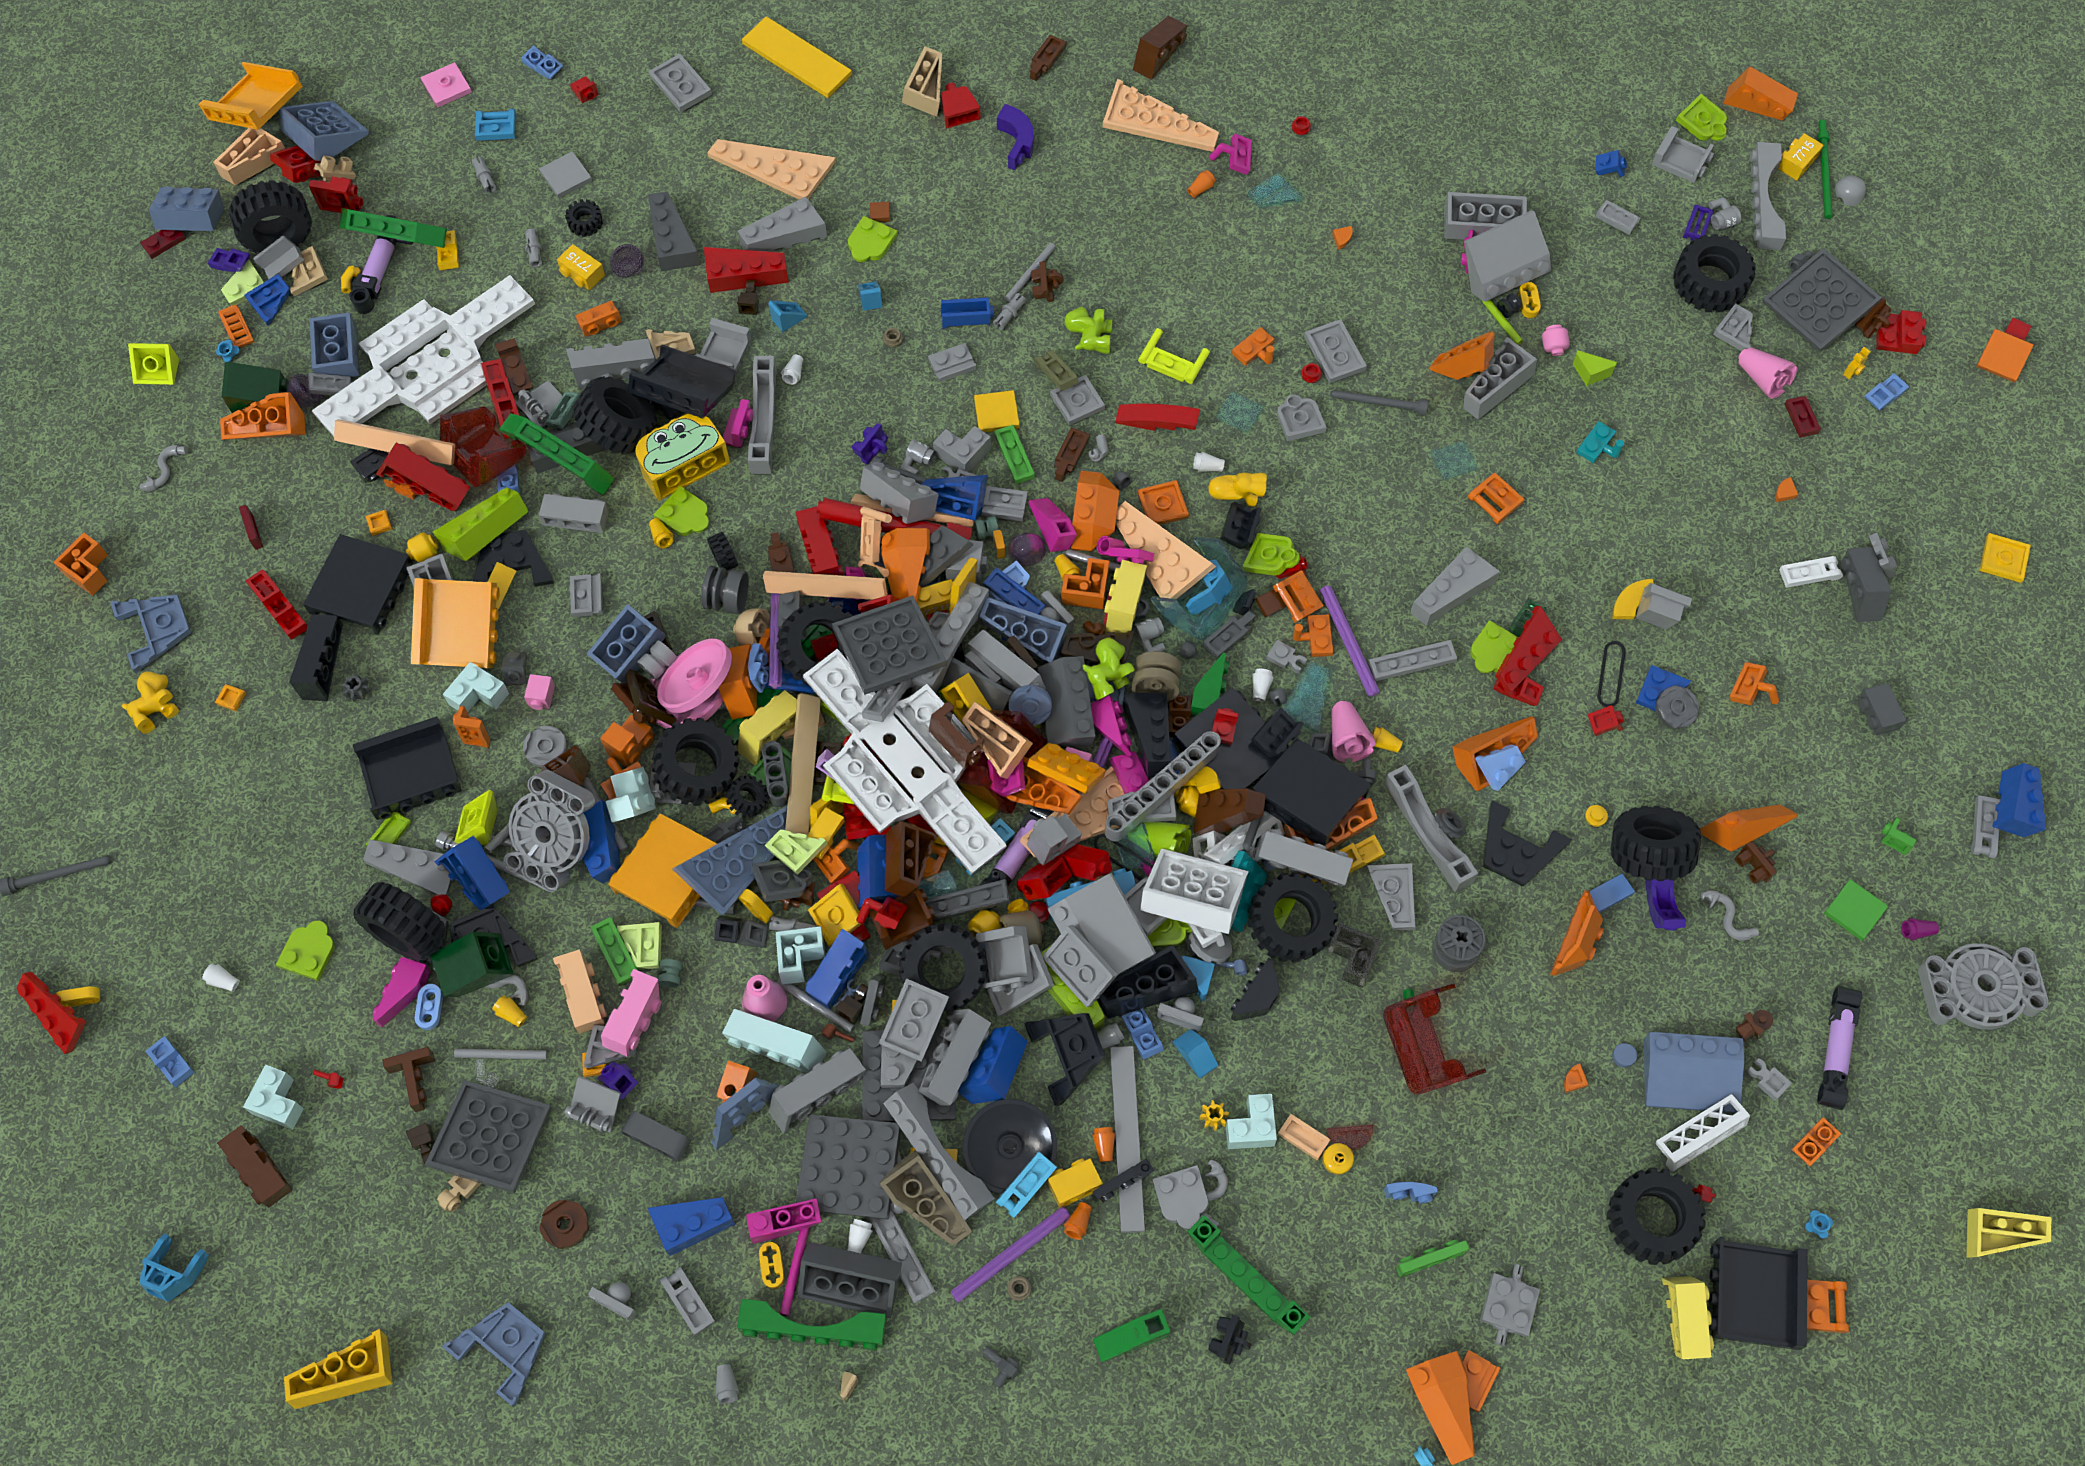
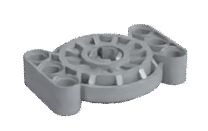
[503,770,595,892]
[1918,943,2049,1030]

